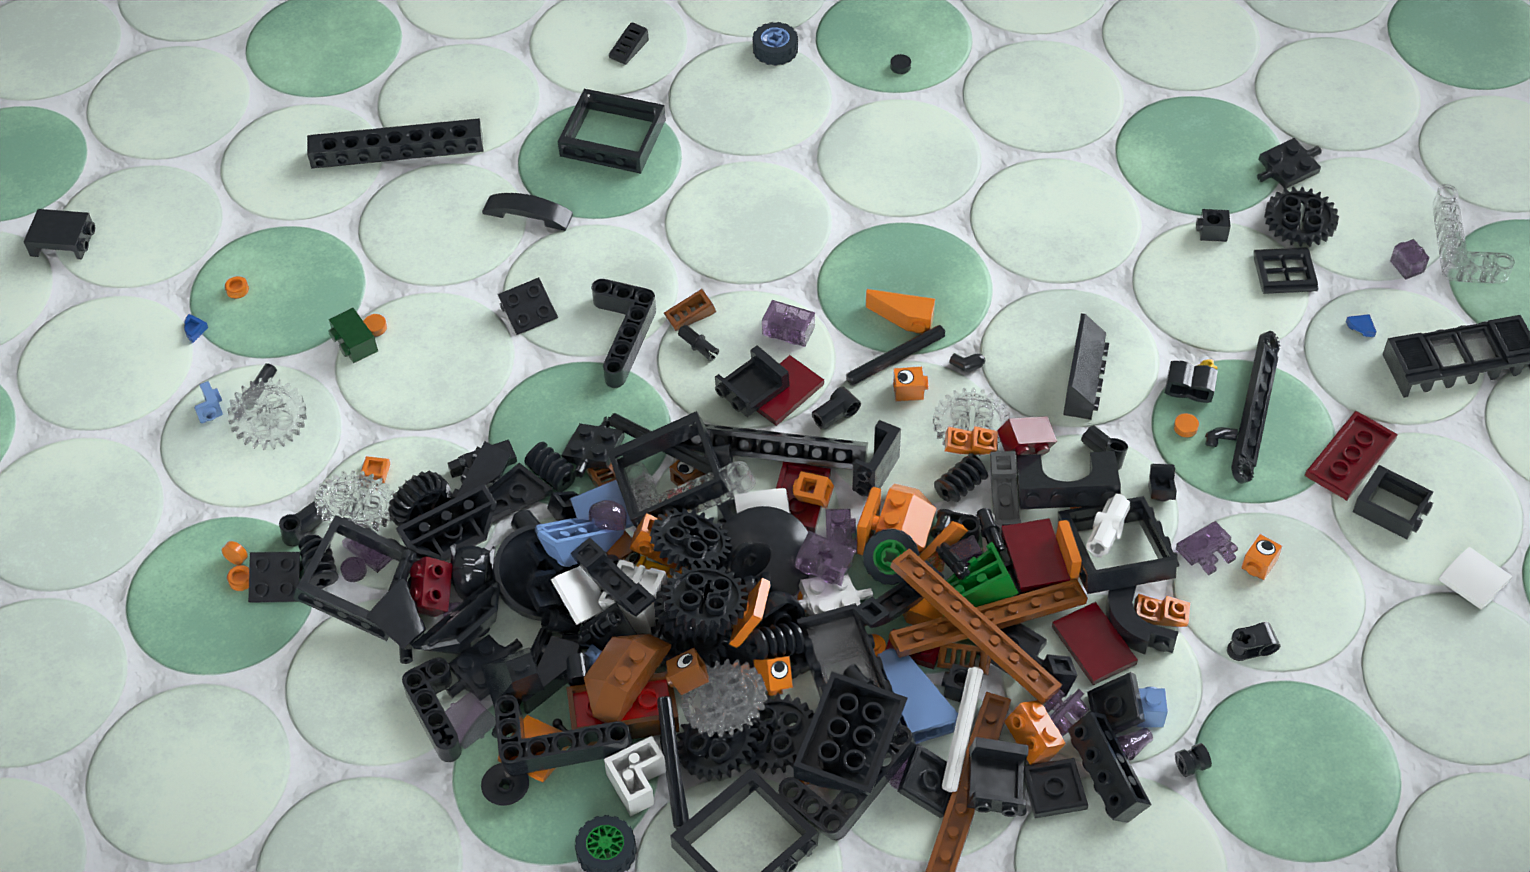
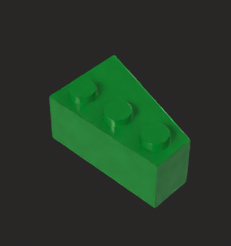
[942,542,1018,616]

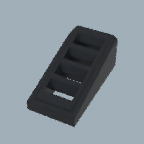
[609,22,649,65]

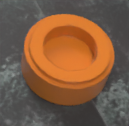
[225,276,249,299]
[364,314,387,337]
[1174,413,1199,438]
[222,541,248,565]
[227,565,249,591]

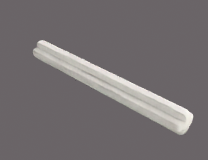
[942,667,984,792]

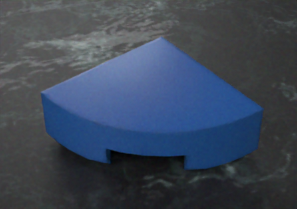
[184,314,208,343]
[1346,314,1377,337]

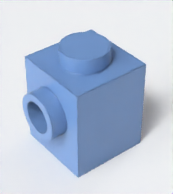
[1137,686,1168,727]

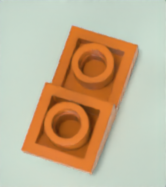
[944,426,998,455]
[1134,594,1190,627]

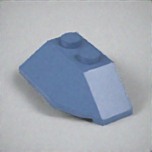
[535,518,625,567]

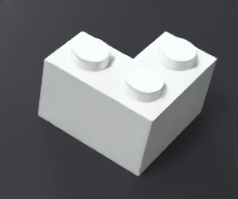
[604,736,666,817]

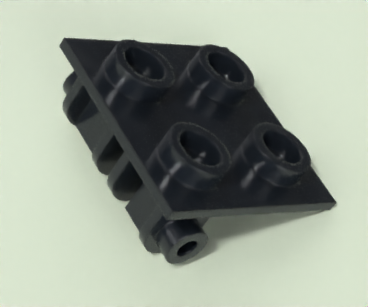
[497,277,558,335]
[248,552,303,603]
[577,603,637,651]

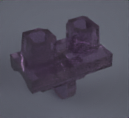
[1044,688,1089,737]

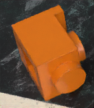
[793,472,834,508]

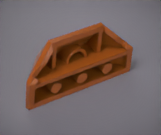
[584,634,671,723]

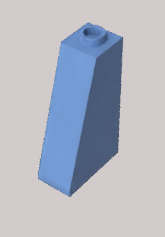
[877,649,958,744]

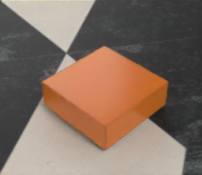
[360,456,390,483]

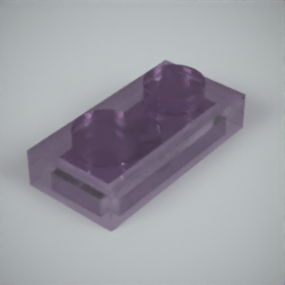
[342,525,393,573]

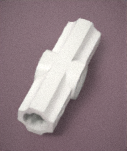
[1087,494,1130,558]

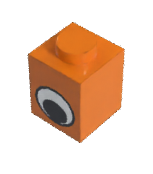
[893,366,929,402]
[1242,534,1282,580]
[754,656,793,696]

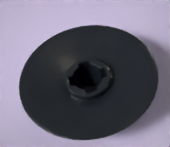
[731,542,771,580]
[481,763,529,806]

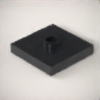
[1087,672,1145,734]
[897,744,952,818]
[1023,758,1088,818]

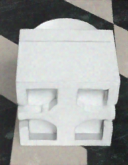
[598,560,668,635]

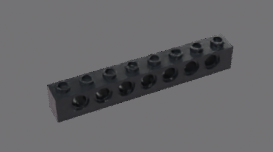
[307,118,484,169]
[679,423,868,469]

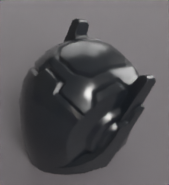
[451,543,496,601]

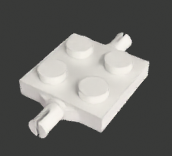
[798,572,873,616]

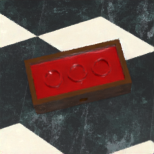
[566,672,680,745]

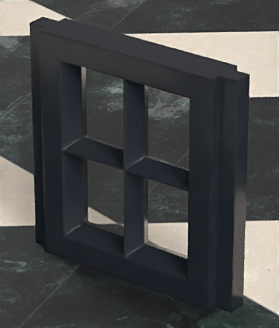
[1253,247,1319,294]

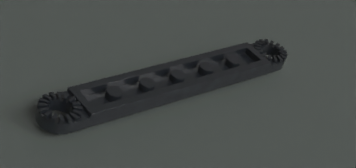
[1231,331,1280,484]

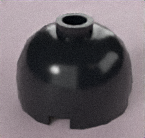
[755,591,805,629]

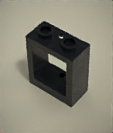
[1353,465,1434,539]

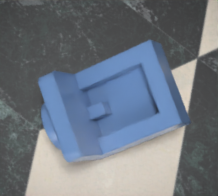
[194,381,223,423]

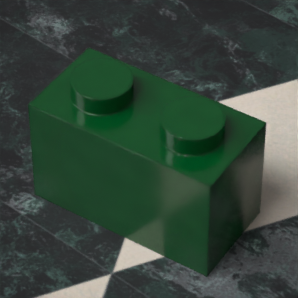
[328,308,378,363]

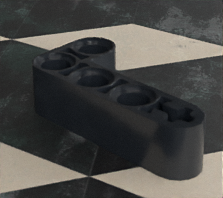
[402,657,462,762]

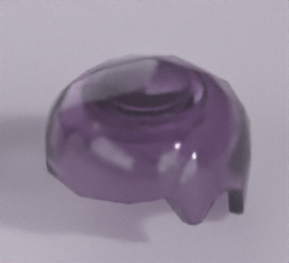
[588,500,627,531]

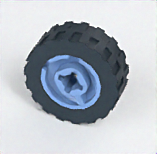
[752,22,798,66]

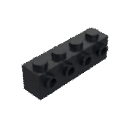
[1067,711,1152,823]

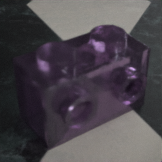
[825,509,857,567]

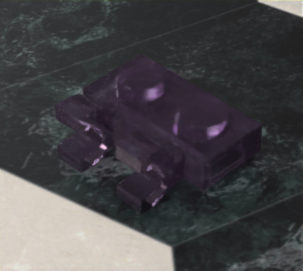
[1176,521,1238,575]

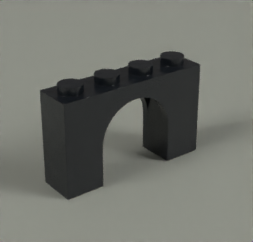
[1016,451,1121,510]

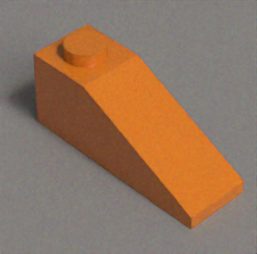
[866,289,935,333]

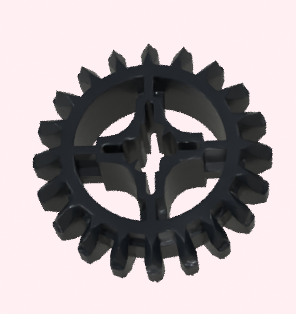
[388,470,452,527]

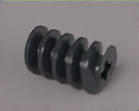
[524,441,576,492]
[934,453,988,502]
[298,534,339,589]
[745,622,804,660]

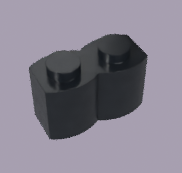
[1164,361,1218,403]

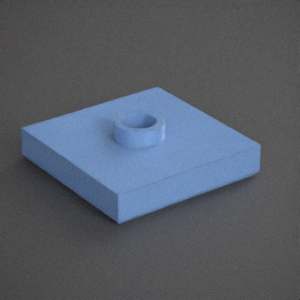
[570,480,634,529]

